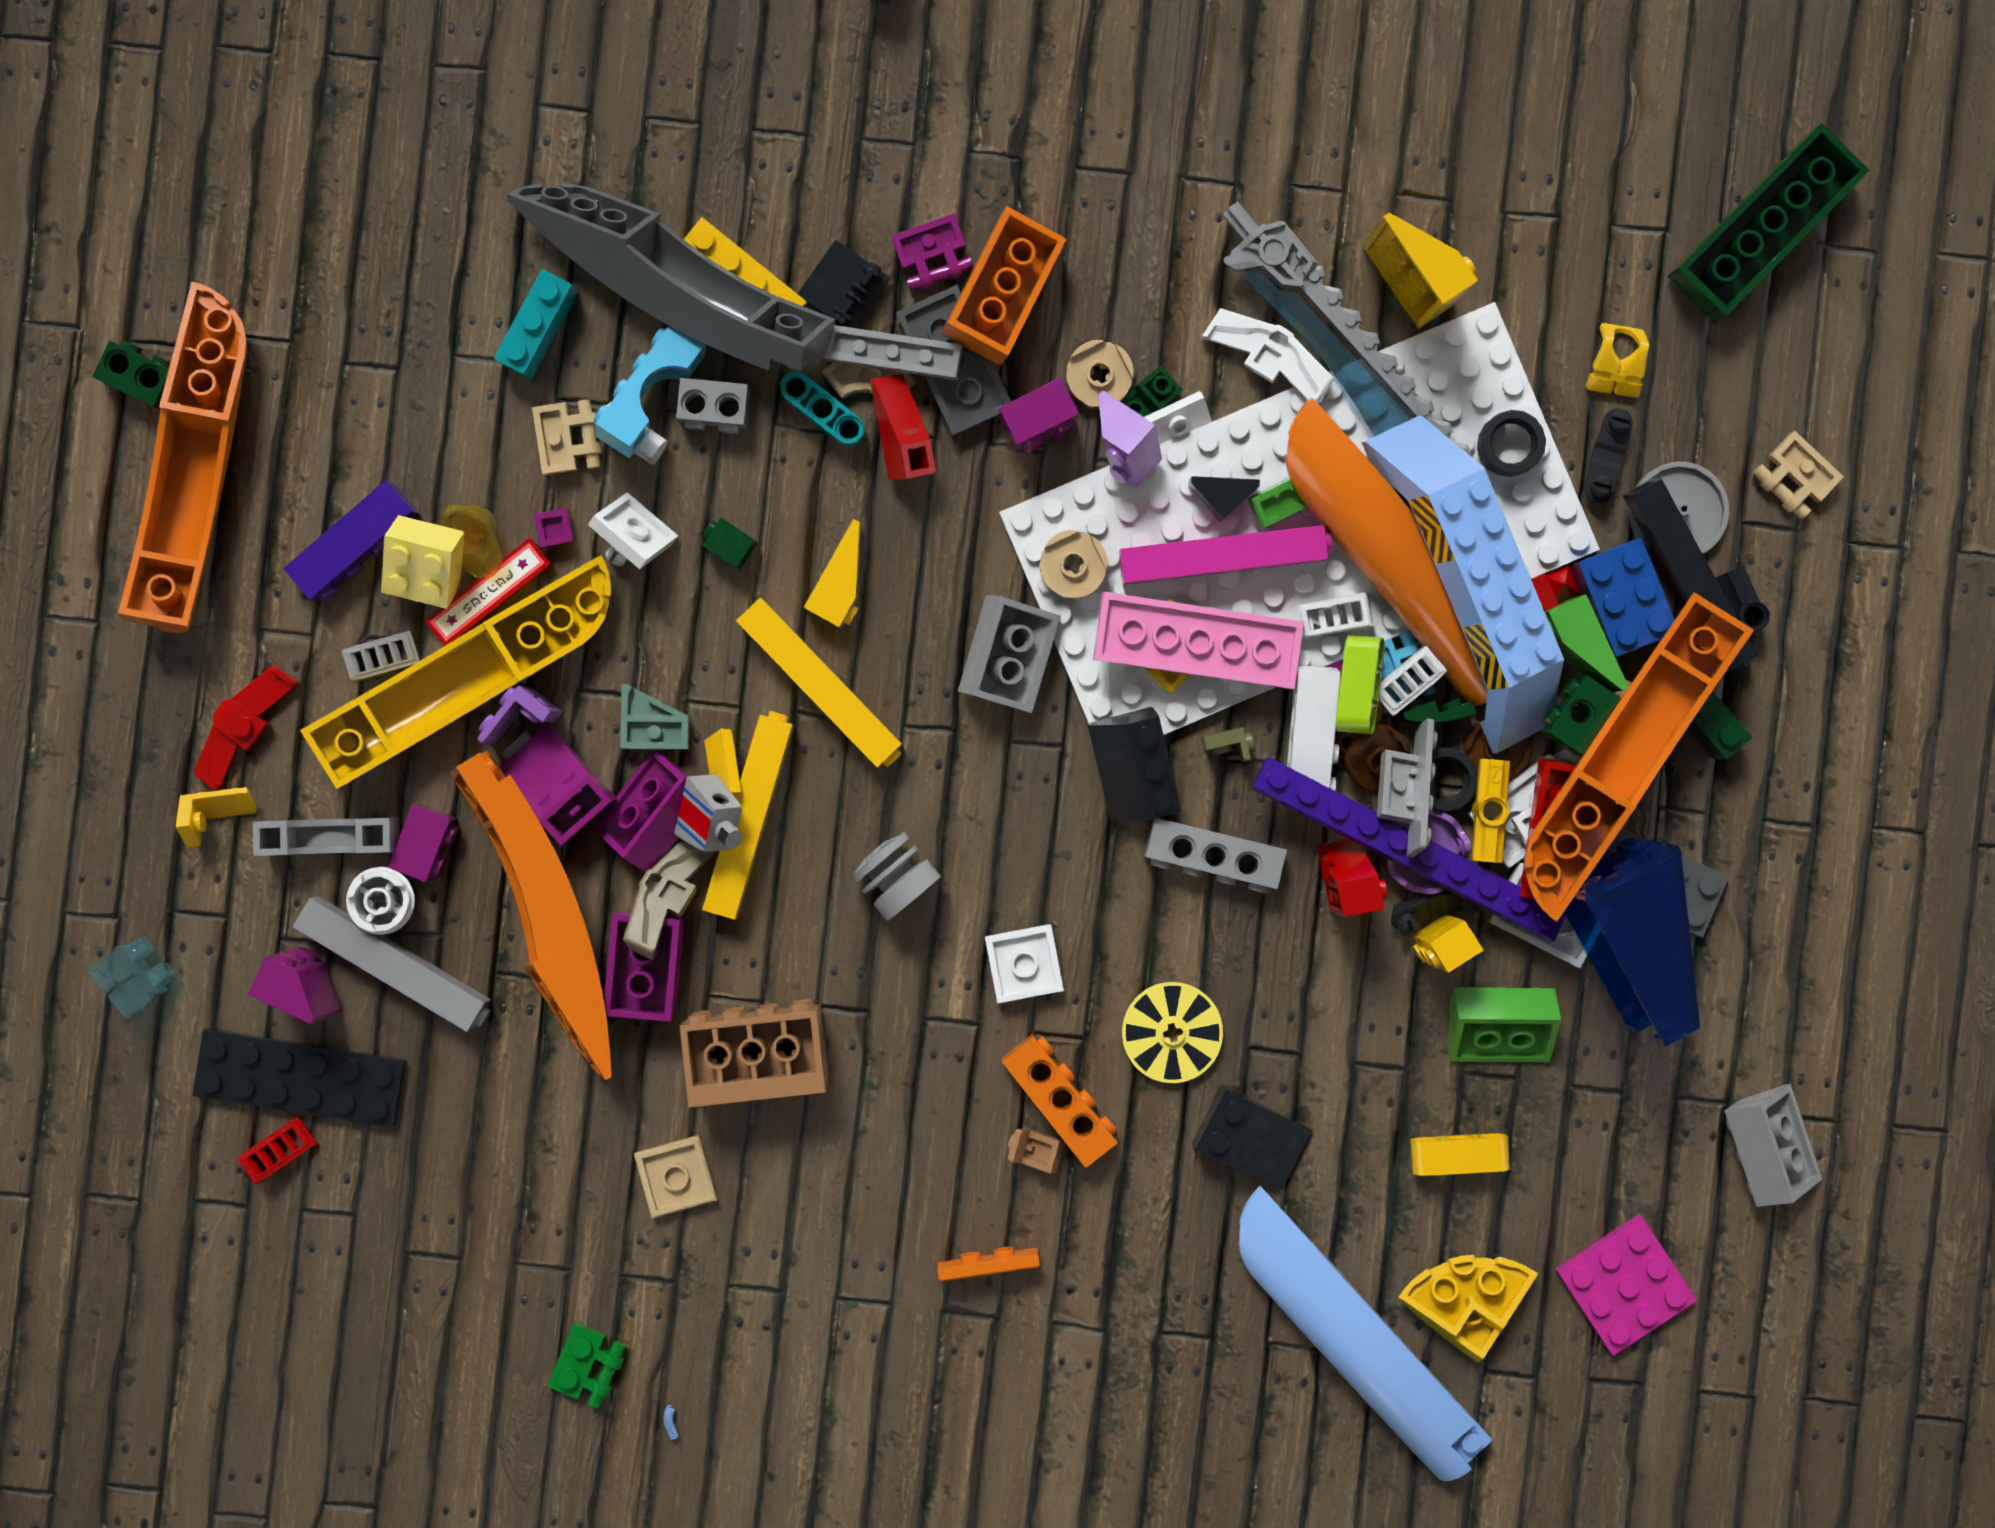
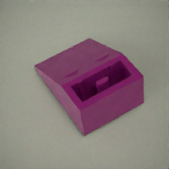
[499,723,617,846]

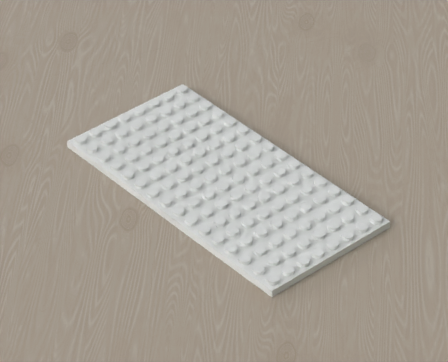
[999,302,1600,735]

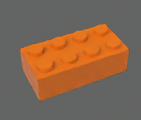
[940,206,1066,366]

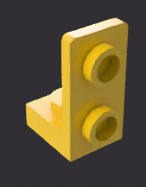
[176,787,257,848]

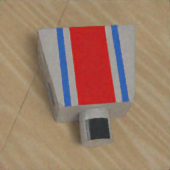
[674,774,743,852]

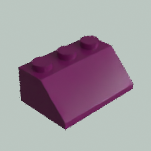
[593,750,691,872]
[248,947,342,1024]

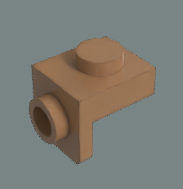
[1007,1128,1065,1174]

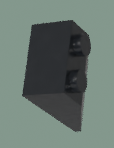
[1192,1084,1312,1189]

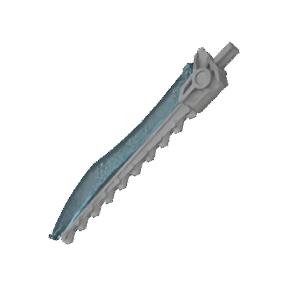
[1222,202,1489,478]

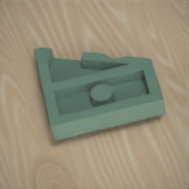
[620,684,690,750]

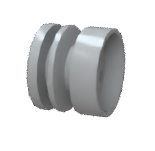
[851,832,941,921]

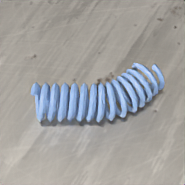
[663,1405,679,1439]

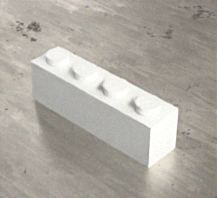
[1287,665,1341,791]

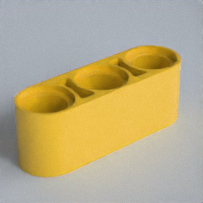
[1410,1133,1510,1176]

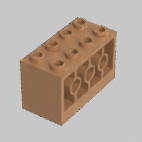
[679,999,830,1108]

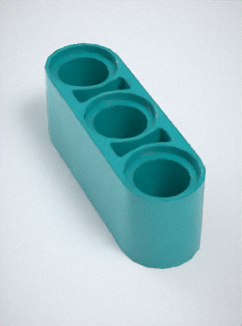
[780,371,866,448]

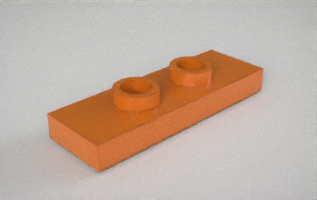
[937,1247,1040,1282]

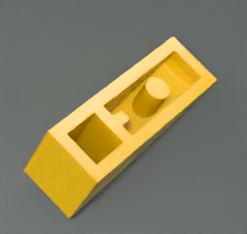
[804,519,861,629]

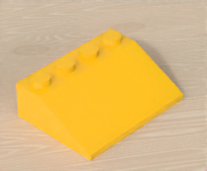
[1362,213,1478,329]

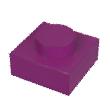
[533,508,575,549]

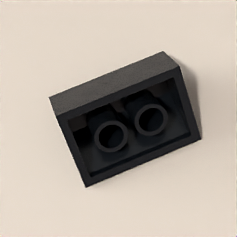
[1087,706,1181,820]

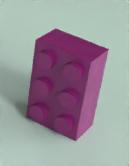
[604,911,685,1022]

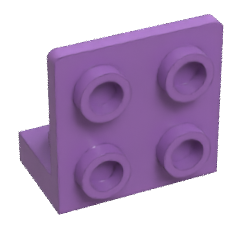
[477,685,563,744]

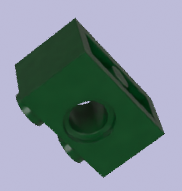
[1541,675,1620,755]

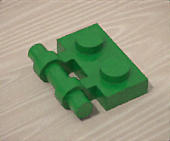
[547,1322,626,1408]

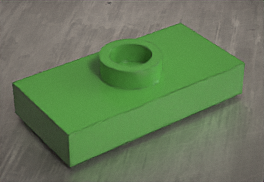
[1247,478,1308,530]

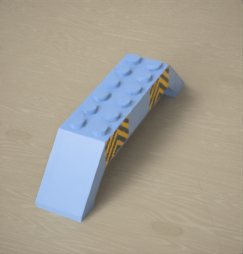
[1362,415,1564,753]

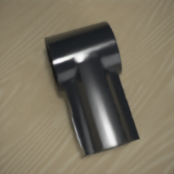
[1716,565,1770,633]

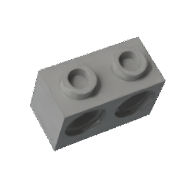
[676,378,751,434]

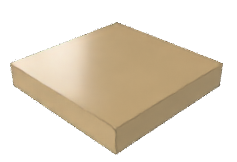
[634,1134,718,1219]

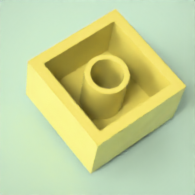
[381,515,464,609]

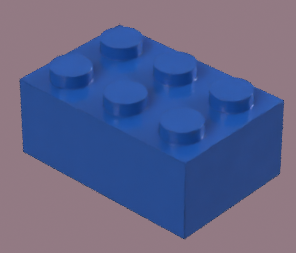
[1570,537,1674,657]

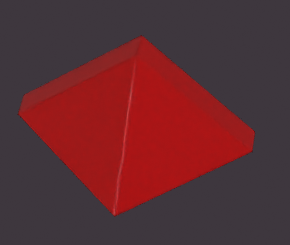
[1537,563,1581,603]

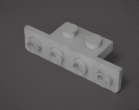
[1377,718,1437,857]

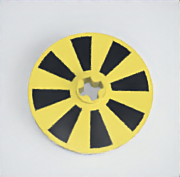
[1122,982,1223,1083]

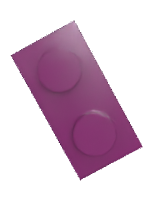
[388,804,458,882]

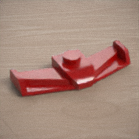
[194,664,301,791]

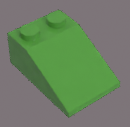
[1544,594,1629,692]

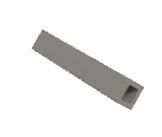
[292,896,491,1032]

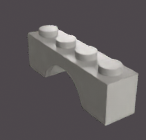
[252,817,400,856]

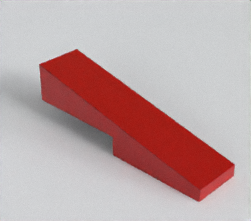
[1520,757,1576,899]

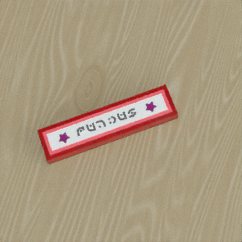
[425,537,553,646]

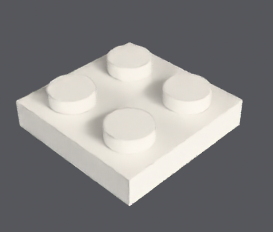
[985,924,1064,1003]

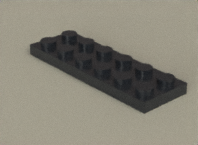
[193,1028,406,1127]

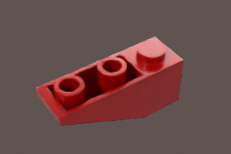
[870,374,936,480]

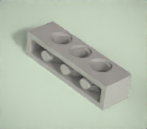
[1144,818,1287,894]

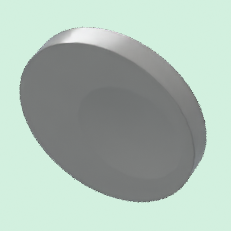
[1628,462,1729,554]

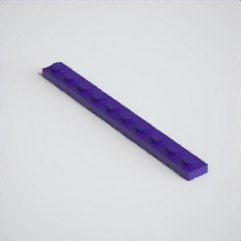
[1251,757,1568,943]

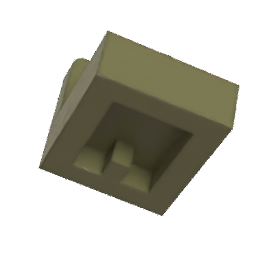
[1201,727,1255,762]

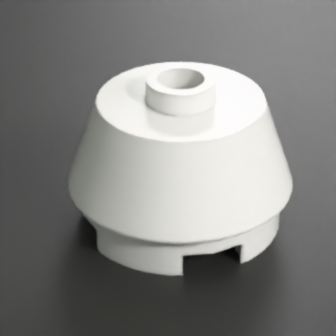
[346,867,414,935]

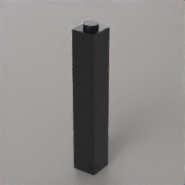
[1622,478,1758,674]

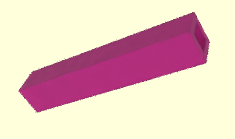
[1118,525,1332,585]

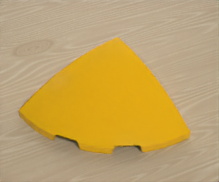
[1398,1255,1539,1363]

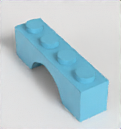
[593,326,706,459]

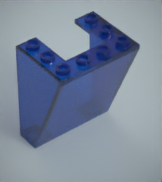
[1566,837,1700,1046]

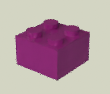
[999,377,1079,454]

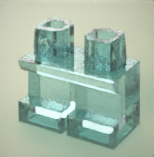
[86,937,176,1020]

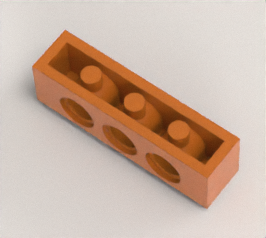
[1001,1033,1118,1168]

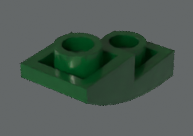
[1120,365,1183,417]
[1398,698,1476,724]

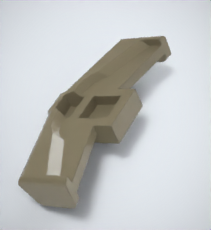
[623,839,719,960]

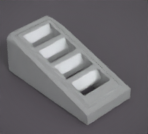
[342,631,421,683]

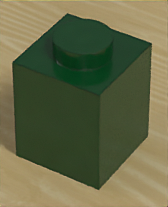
[702,518,758,571]

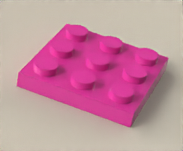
[1555,1214,1697,1356]

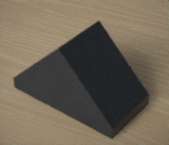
[1188,476,1260,522]

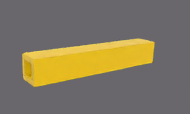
[736,597,903,768]
[702,711,795,920]

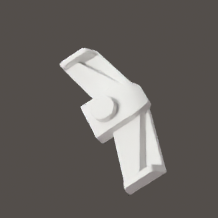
[1202,308,1334,404]

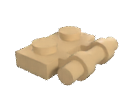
[532,400,602,476]
[1752,431,1844,520]

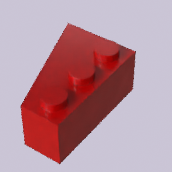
[1317,839,1388,917]

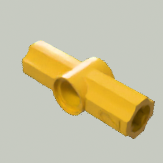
[1471,759,1510,863]

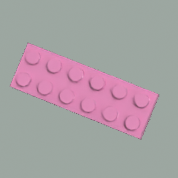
[1093,592,1304,690]

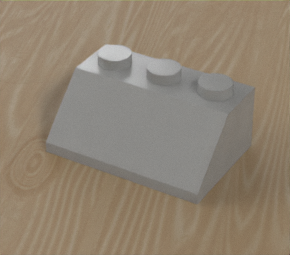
[958,594,1061,713]
[1725,1084,1822,1207]

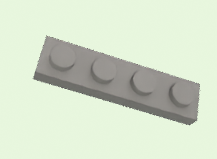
[823,325,963,380]

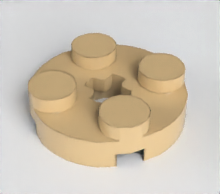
[1066,340,1134,409]
[1039,530,1108,599]

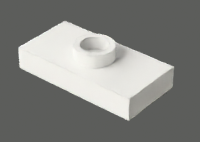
[1144,391,1212,444]

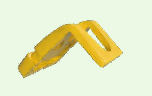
[1586,323,1649,398]

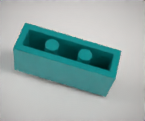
[494,269,579,381]

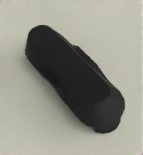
[1584,408,1633,503]
[1391,889,1483,936]

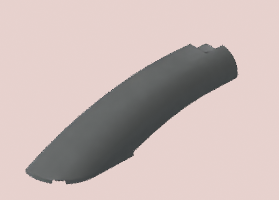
[507,183,835,371]

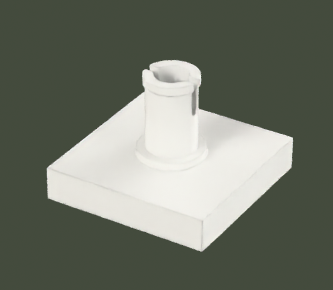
[588,492,678,569]

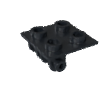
[797,239,891,328]

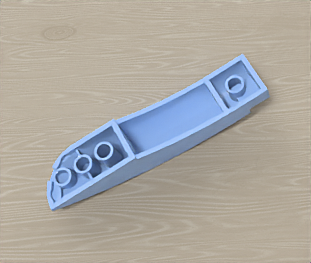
[1238,1186,1492,1481]

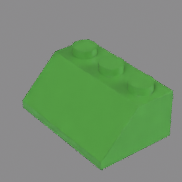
[1448,987,1561,1062]

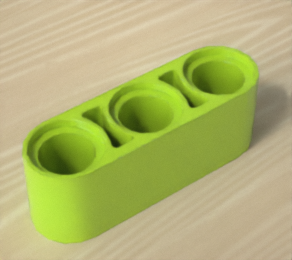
[1336,635,1385,735]

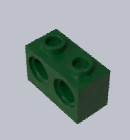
[92,340,171,409]

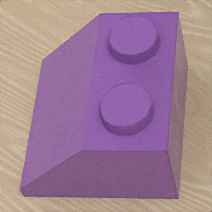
[1098,390,1162,488]

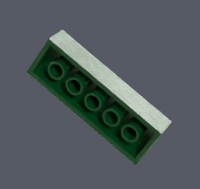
[1667,123,1870,323]

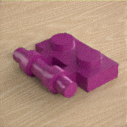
[891,213,974,291]

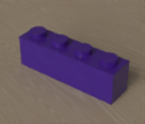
[283,480,420,602]

